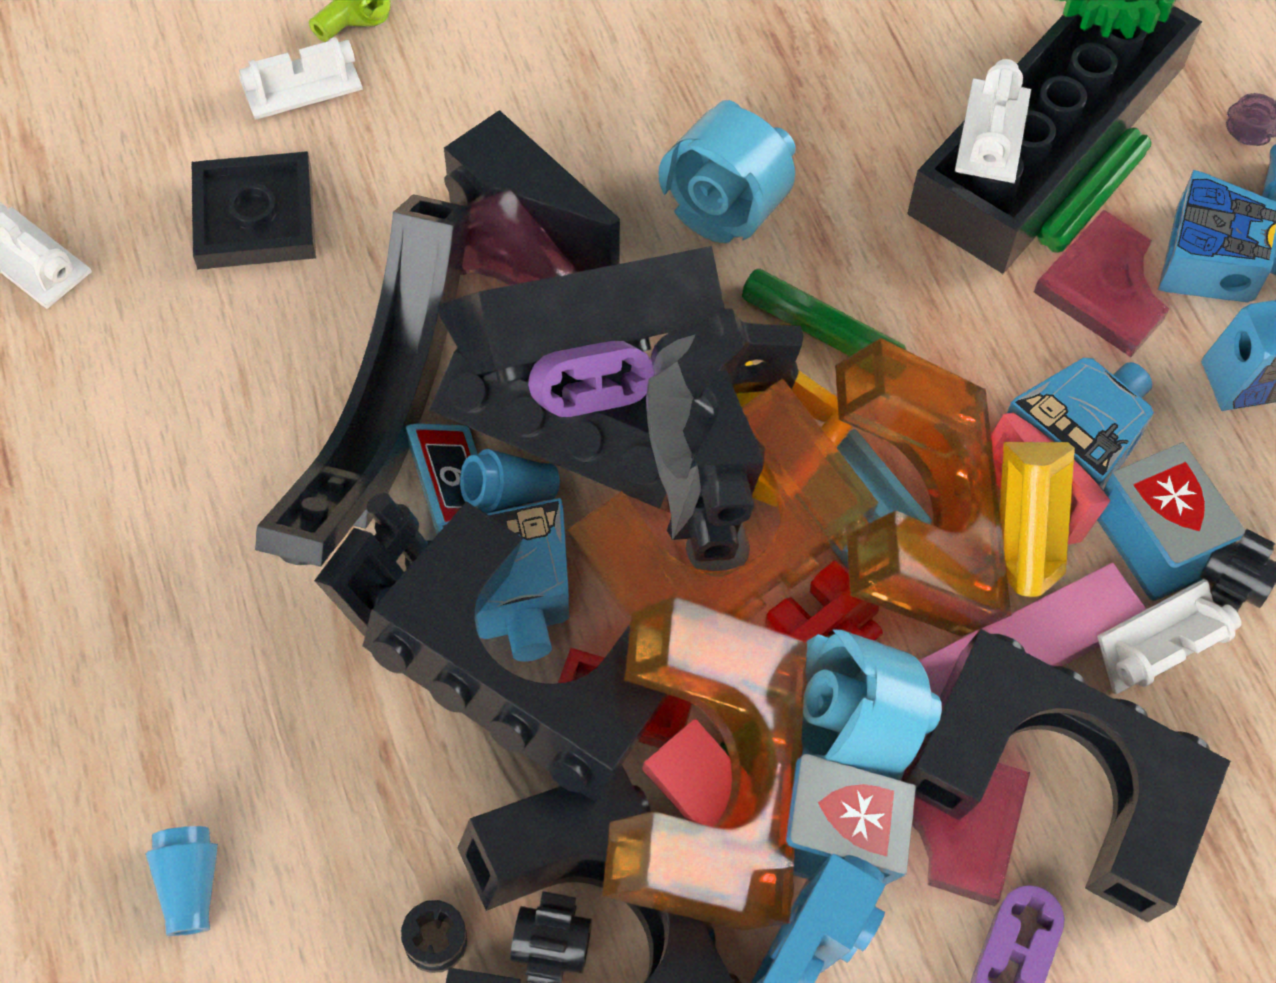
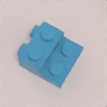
[750,853,886,983]

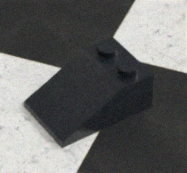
[444,110,620,277]

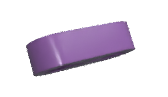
[528,341,654,417]
[971,885,1065,983]

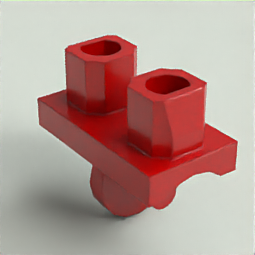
[764,560,885,674]

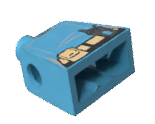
[1007,358,1154,490]
[439,498,569,662]

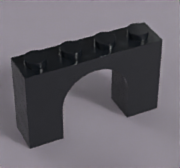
[362,501,696,803]
[901,629,1231,923]
[457,765,742,983]

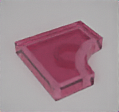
[461,190,578,286]
[1034,210,1169,357]
[900,763,1030,907]

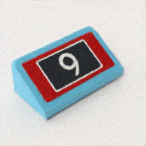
[406,423,496,535]

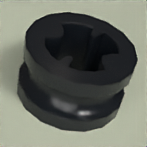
[401,900,467,973]

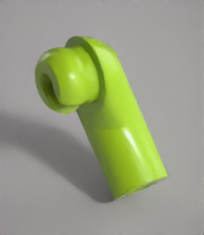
[309,0,391,42]

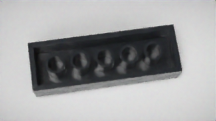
[907,6,1202,274]

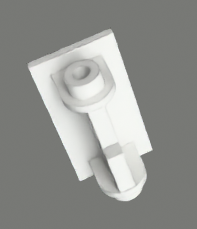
[239,37,363,120]
[955,59,1031,183]
[0,202,92,309]
[1097,579,1241,694]

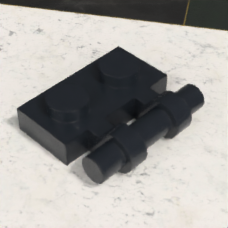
[314,492,431,637]

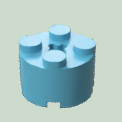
[658,100,796,243]
[777,630,942,781]

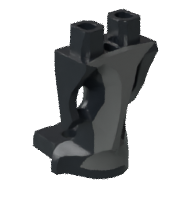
[646,308,804,562]

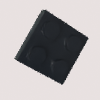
[191,151,316,270]

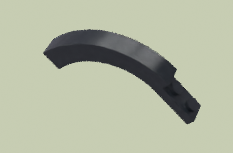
[255,194,471,567]

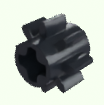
[1199,529,1276,612]
[510,891,592,983]

